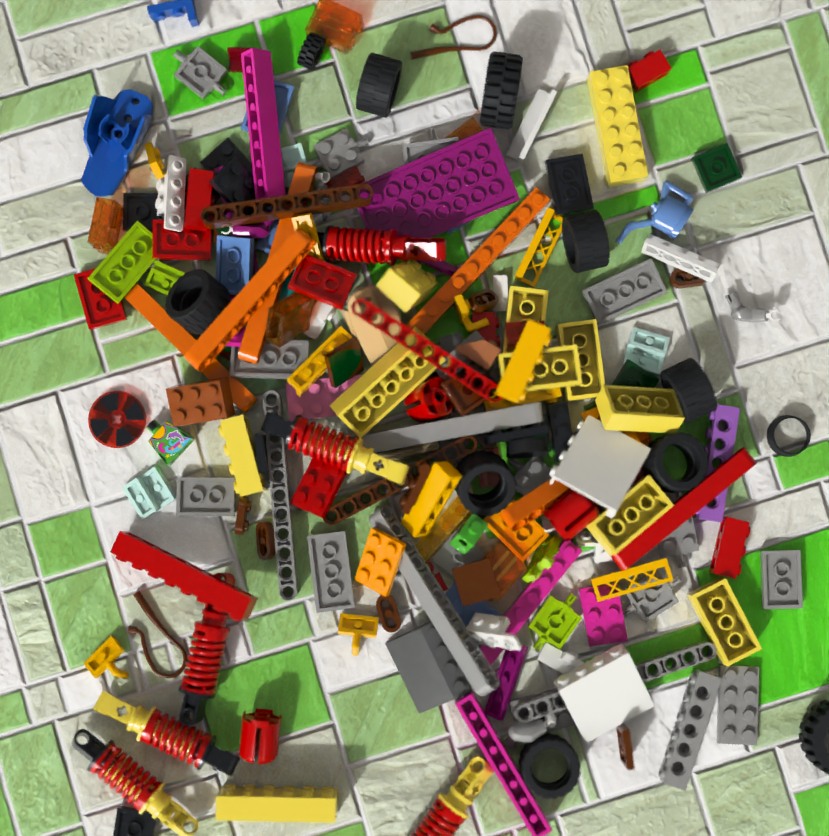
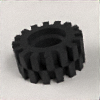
[297,32,326,71]

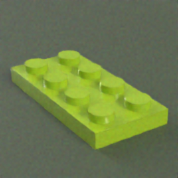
[87,221,156,304]

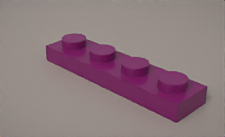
[485,644,528,721]

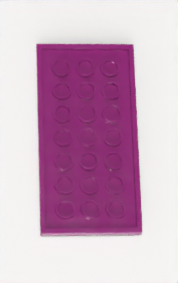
[358,128,520,242]

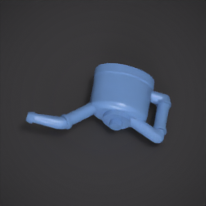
[615,181,694,244]

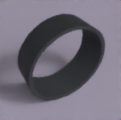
[767,415,811,457]
[506,438,549,458]

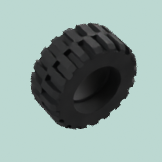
[480,51,523,130]
[799,700,829,775]

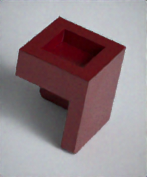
[227,47,250,72]

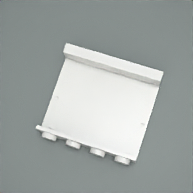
[549,415,651,518]
[553,643,654,743]

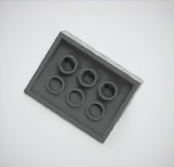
[385,621,472,713]

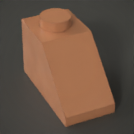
[454,339,500,371]

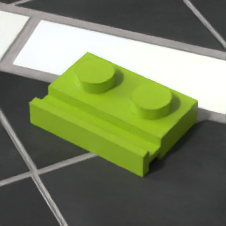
[144,260,185,296]

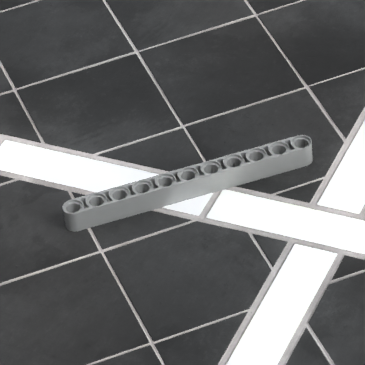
[263,390,298,601]
[343,401,544,453]
[369,505,499,696]
[513,641,717,722]

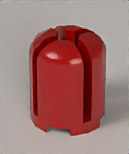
[404,377,454,423]
[542,488,600,542]
[239,708,282,764]

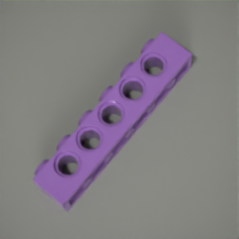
[695,404,740,522]

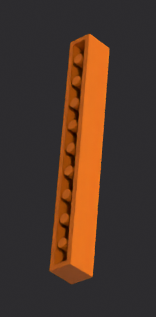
[406,187,551,335]

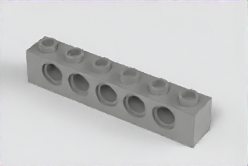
[659,668,722,791]

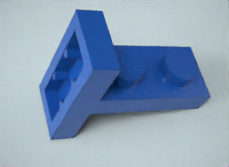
[147,0,199,27]

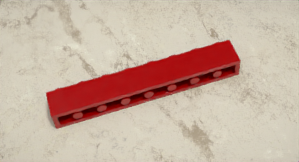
[110,531,258,622]

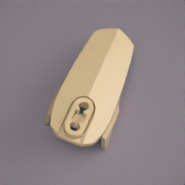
[340,285,402,366]

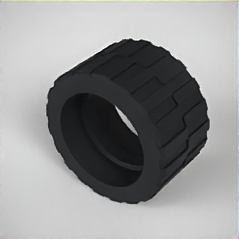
[356,52,402,118]
[562,210,610,273]
[165,269,230,335]
[660,358,717,423]
[642,432,708,493]
[455,450,516,516]
[519,733,581,799]

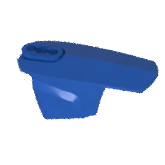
[81,89,153,197]

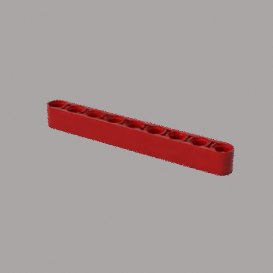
[351,298,503,402]
[610,447,757,571]

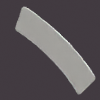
[492,275,508,311]

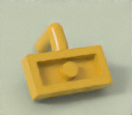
[144,142,167,179]
[454,294,489,332]
[338,613,379,656]
[83,636,129,679]

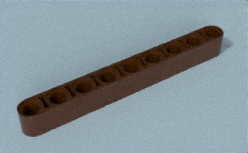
[200,184,374,229]
[323,435,478,525]

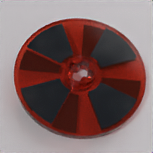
[88,391,146,448]

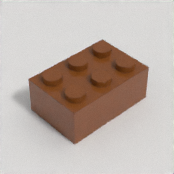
[166,377,235,427]

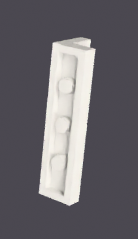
[505,88,557,165]
[641,234,720,283]

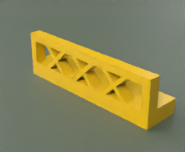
[514,207,563,288]
[287,326,353,397]
[591,558,674,602]

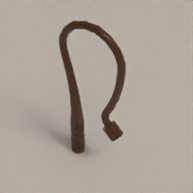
[410,15,497,60]
[128,591,187,678]

